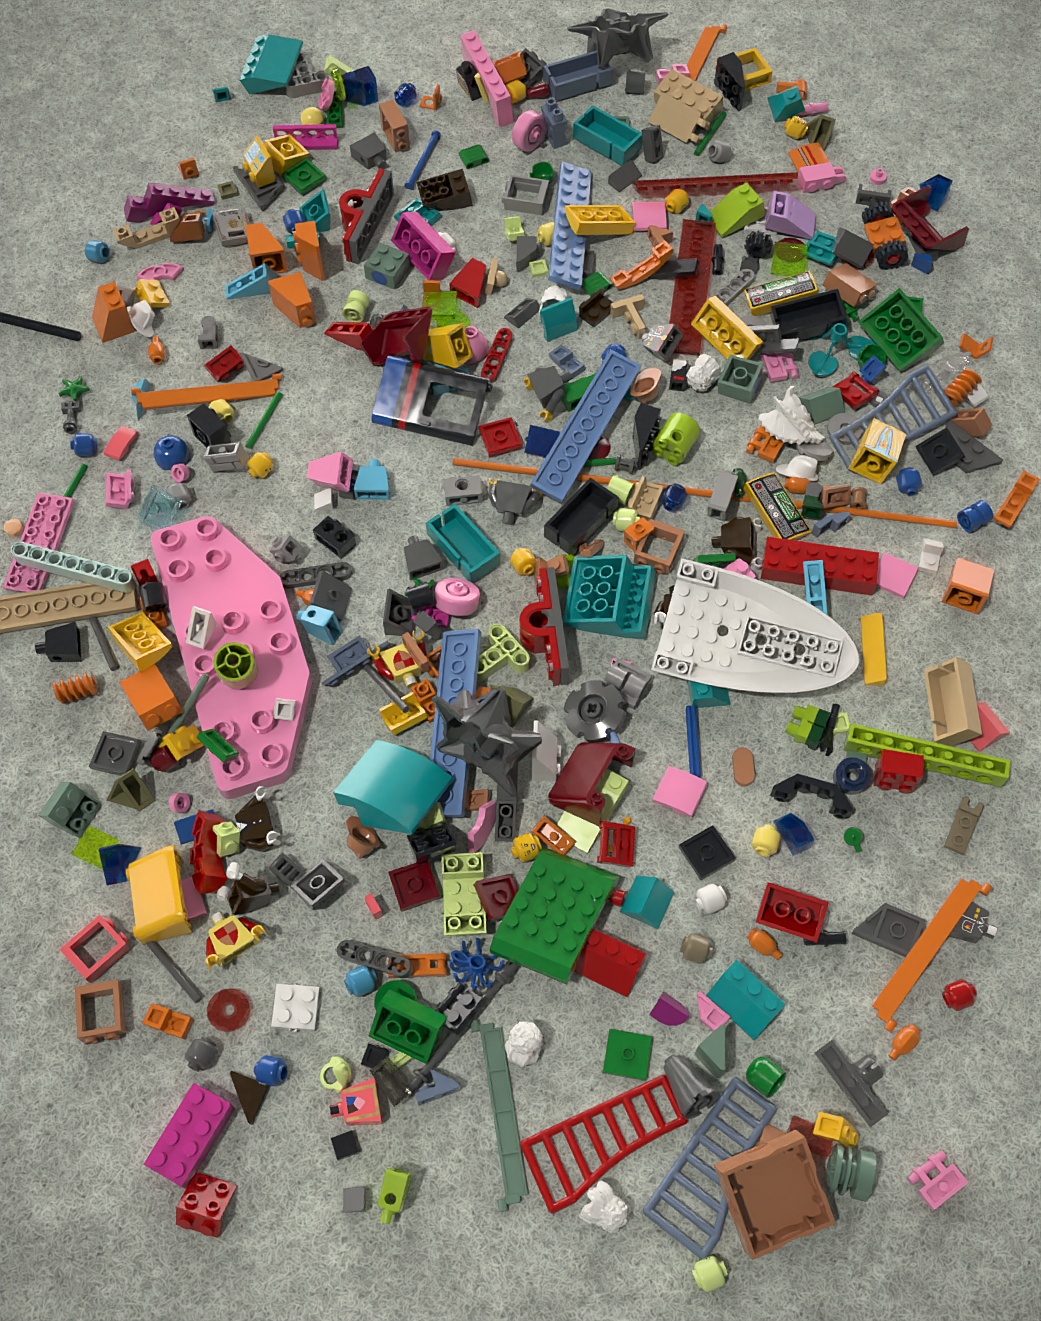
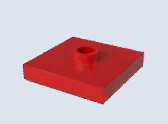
[478,417,523,457]

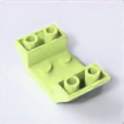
[441,852,487,936]

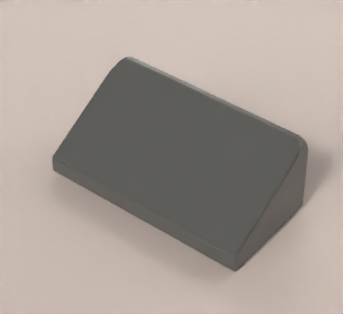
[641,125,664,162]
[608,160,642,192]
[504,298,540,329]

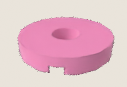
[318,78,335,111]

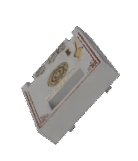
[212,208,250,246]

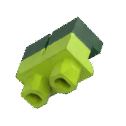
[785,704,831,751]

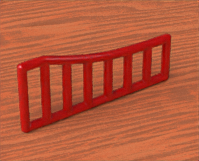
[520,1075,688,1214]

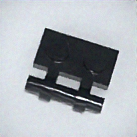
[435,983,486,1036]

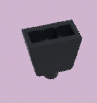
[35,622,82,662]

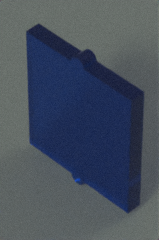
[524,425,560,458]

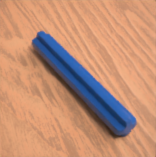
[685,705,701,778]

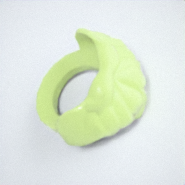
[320,1056,352,1093]

